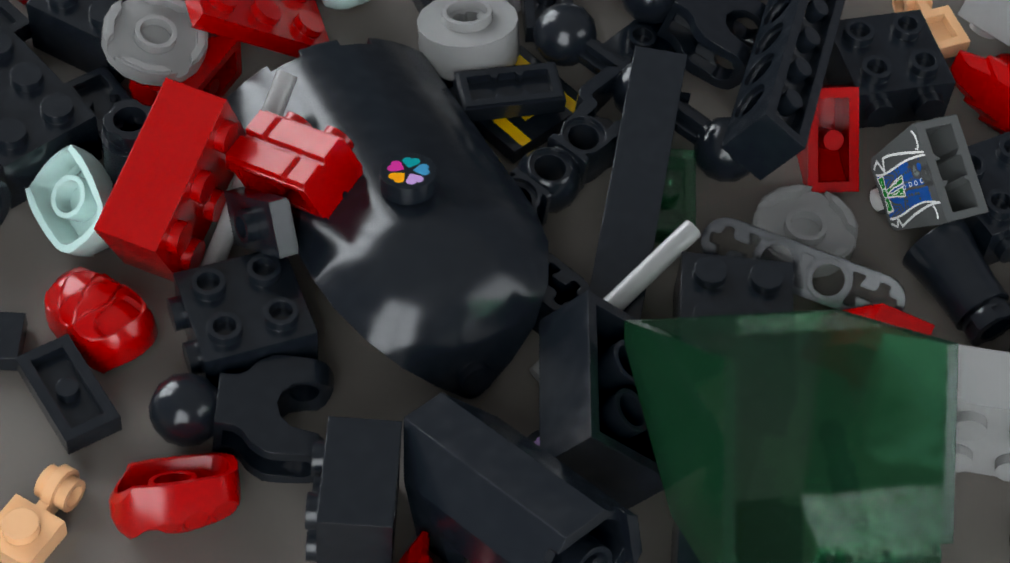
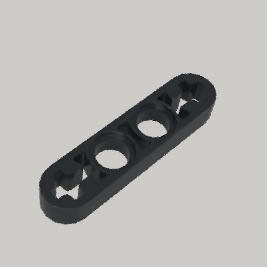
[701,217,906,311]

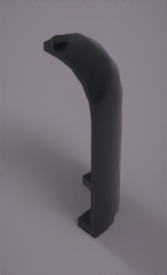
[226,38,548,399]

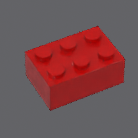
[94,78,246,282]

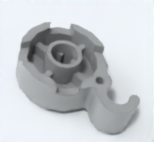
[417,0,521,81]

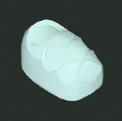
[25,144,113,257]

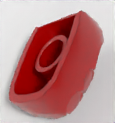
[44,266,158,374]
[109,453,241,540]

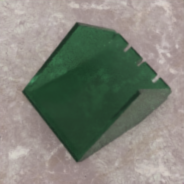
[624,309,959,563]

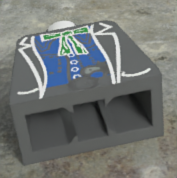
[869,114,989,231]

